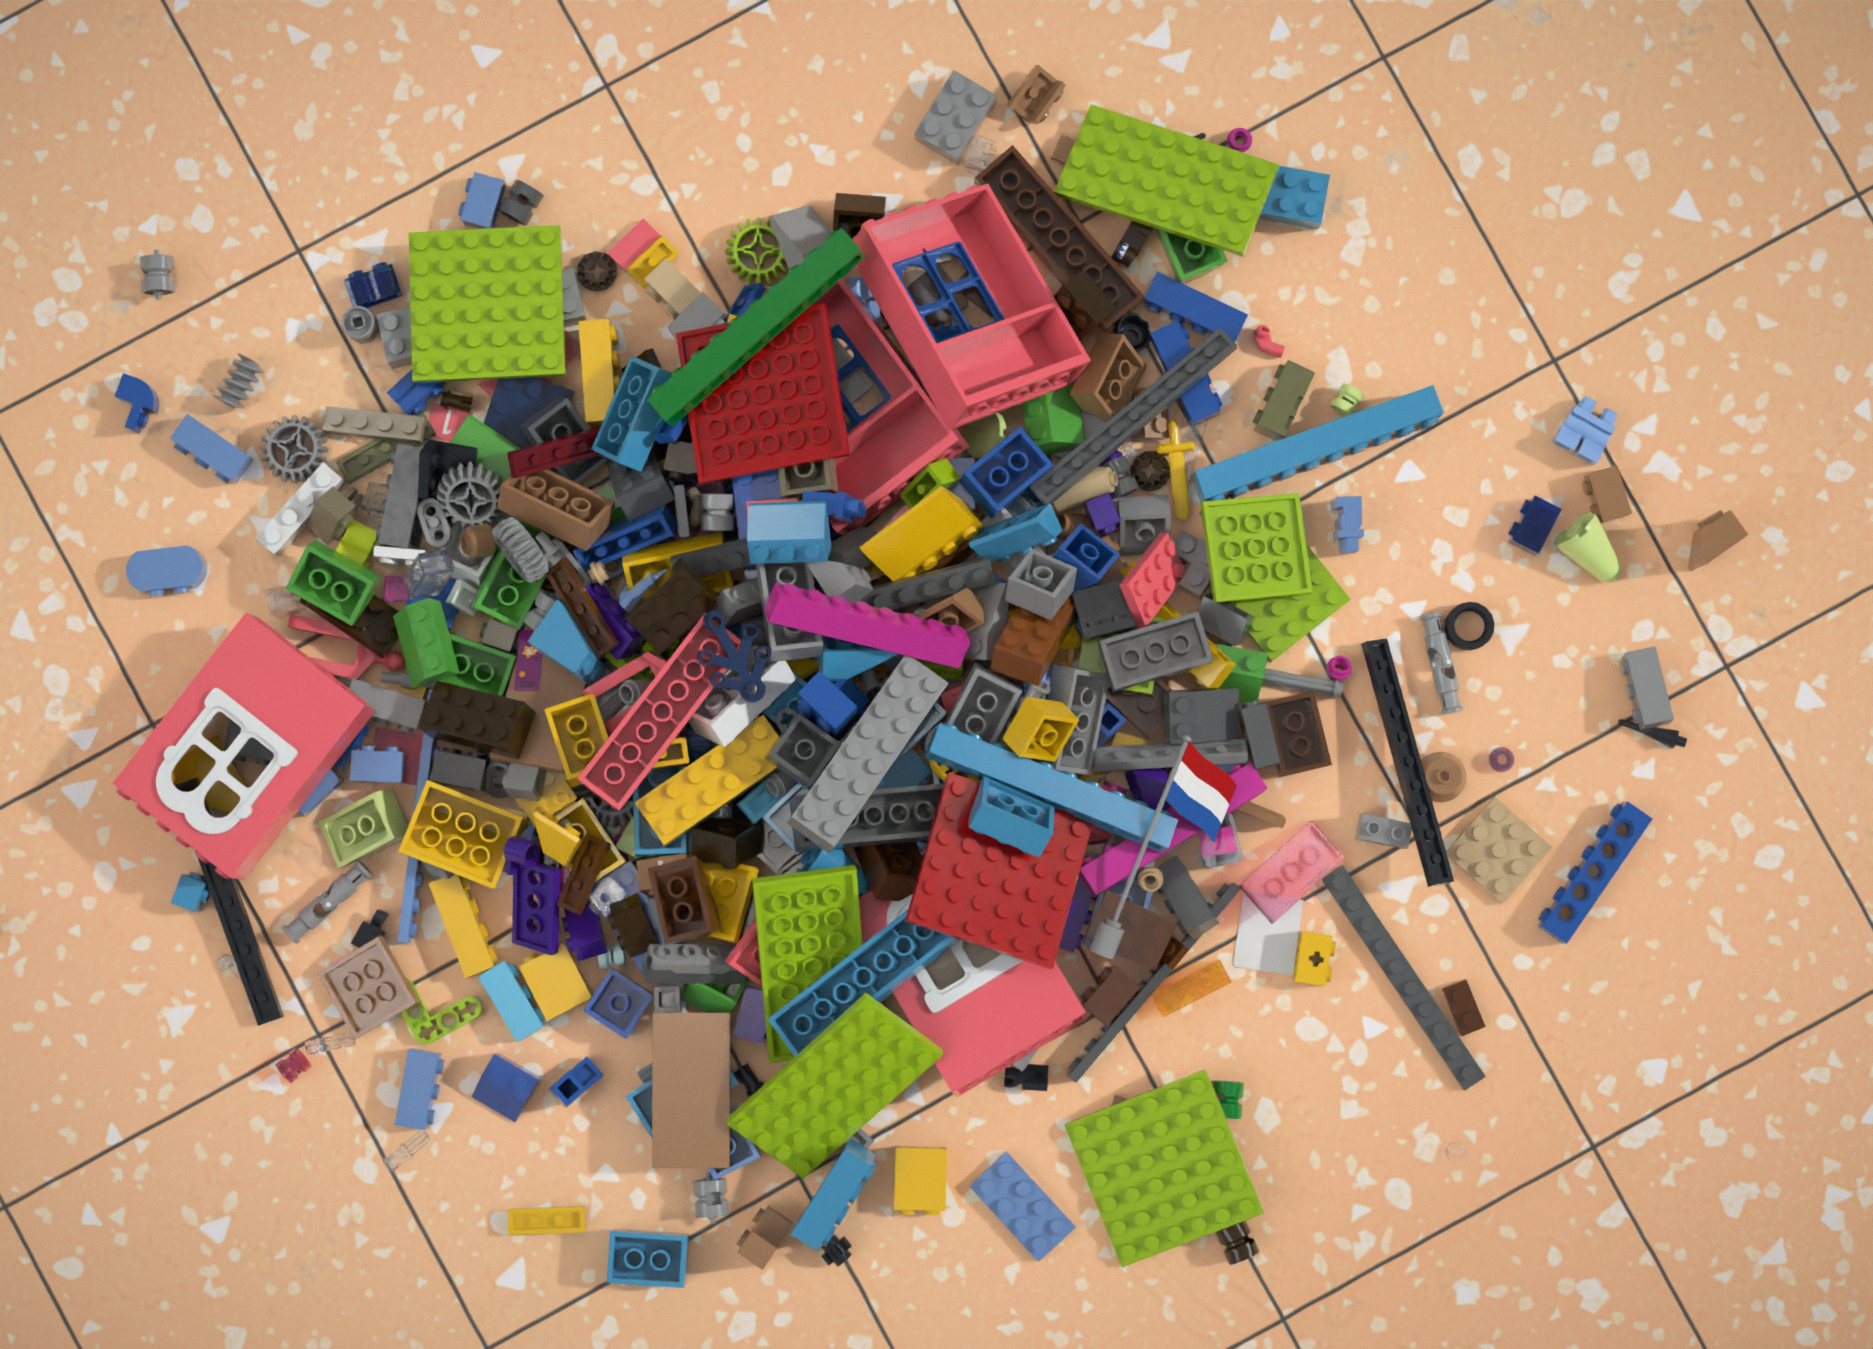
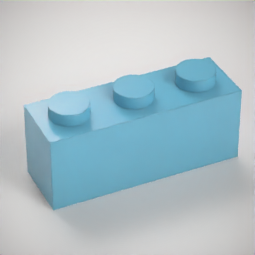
[478,961,546,1042]

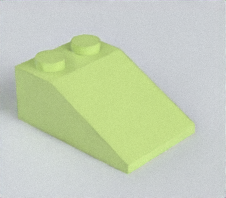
[319,789,408,868]

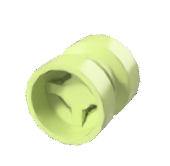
[1330,383,1364,416]

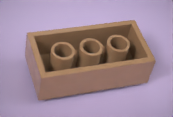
[497,470,615,551]

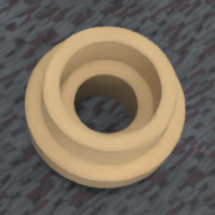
[588,561,610,586]
[1138,867,1163,892]

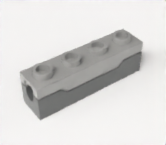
[641,944,746,984]

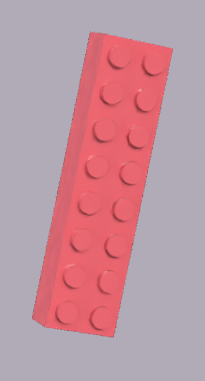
[577,613,741,812]

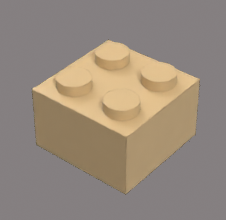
[644,258,701,320]

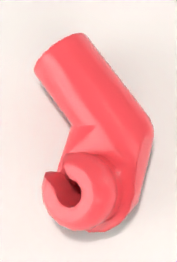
[1254,325,1285,358]

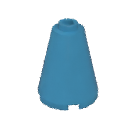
[797,848,869,896]

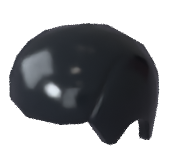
[1113,313,1151,352]

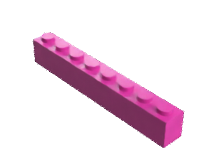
[764,582,971,668]
[1079,763,1268,898]

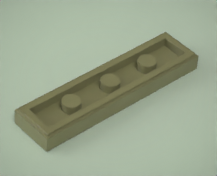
[336,412,436,485]

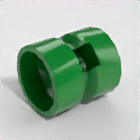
[1211,1080,1244,1119]

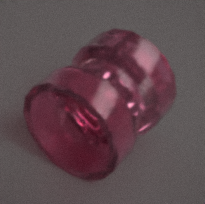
[275,1048,312,1083]

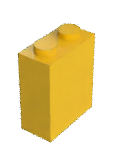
[519,941,593,1021]
[894,1146,947,1215]

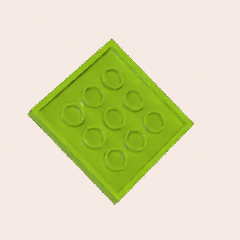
[1200,493,1313,603]
[1210,543,1351,662]

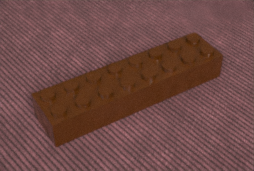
[974,145,1145,334]

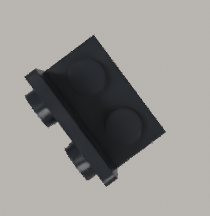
[418,439,478,499]
[1072,580,1135,642]

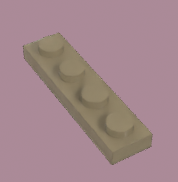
[323,406,426,444]

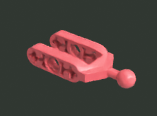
[288,615,405,680]
[582,651,668,735]

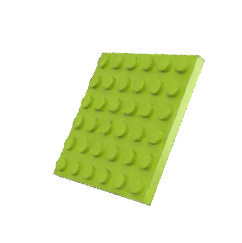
[408,225,566,383]
[1064,1069,1264,1267]

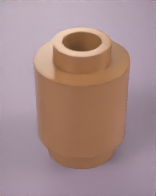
[1056,511,1091,537]

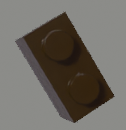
[607,893,658,958]

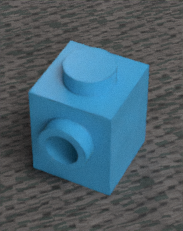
[171,871,210,912]

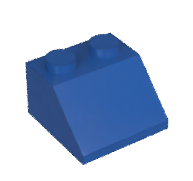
[471,1052,541,1122]

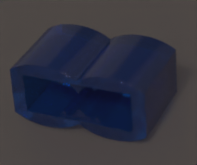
[344,262,403,308]

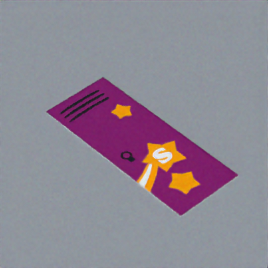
[514,630,542,691]

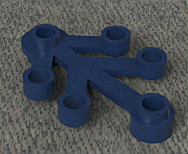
[697,611,771,702]

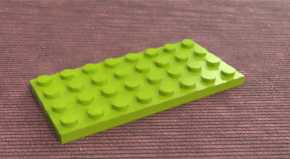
[1054,104,1279,257]
[752,865,862,1063]
[727,993,943,1179]

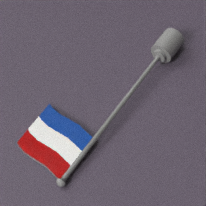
[1089,735,1237,959]

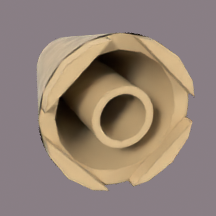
[1051,464,1118,514]

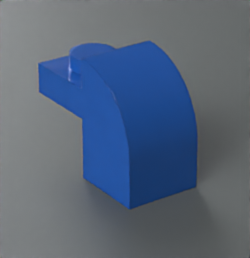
[114,373,159,434]
[1097,703,1127,747]
[549,1056,603,1108]

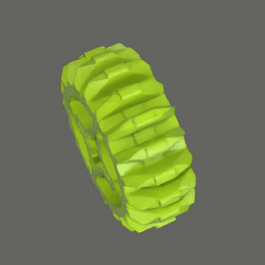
[725,217,787,284]

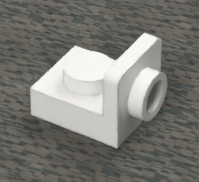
[446,580,478,617]

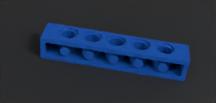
[1538,801,1653,944]

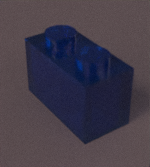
[1508,495,1562,556]

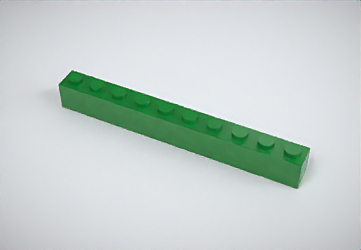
[647,228,867,427]

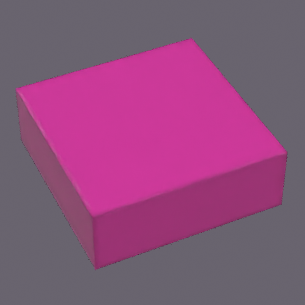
[384,576,411,602]

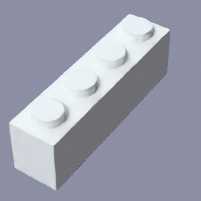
[256,462,347,557]

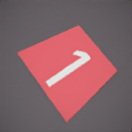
[429,402,474,442]

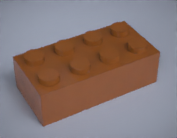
[990,597,1076,686]

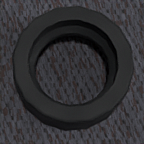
[1444,602,1495,651]

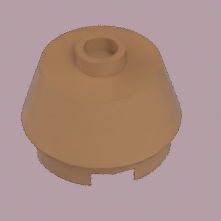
[1421,752,1466,802]

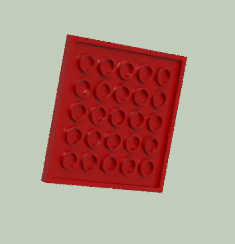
[676,303,850,485]
[905,772,1092,969]

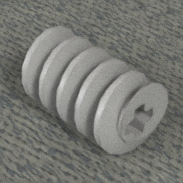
[213,353,264,409]

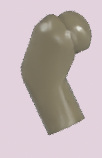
[685,487,705,526]

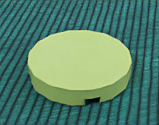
[965,412,1006,459]

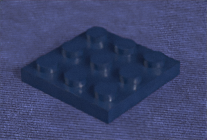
[484,377,575,448]

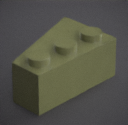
[1252,360,1315,441]

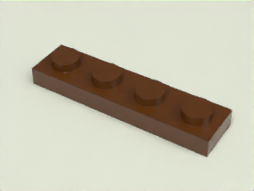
[545,558,620,659]

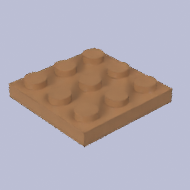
[317,935,420,1039]

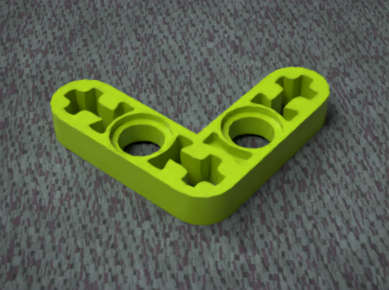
[401,977,483,1044]

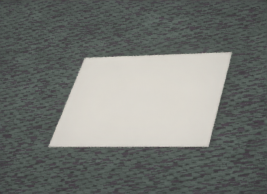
[1233,891,1304,976]

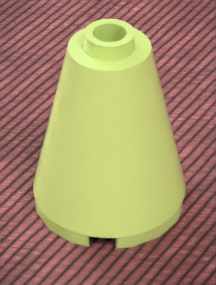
[1554,512,1622,583]

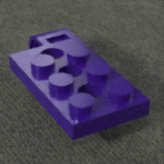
[504,836,560,955]

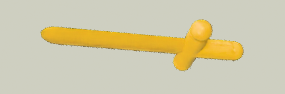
[1155,420,1195,520]

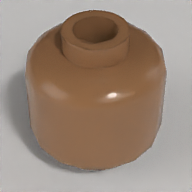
[460,524,498,559]

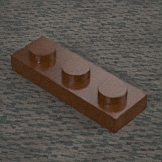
[556,834,611,915]

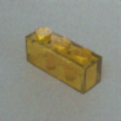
[1151,959,1232,1017]

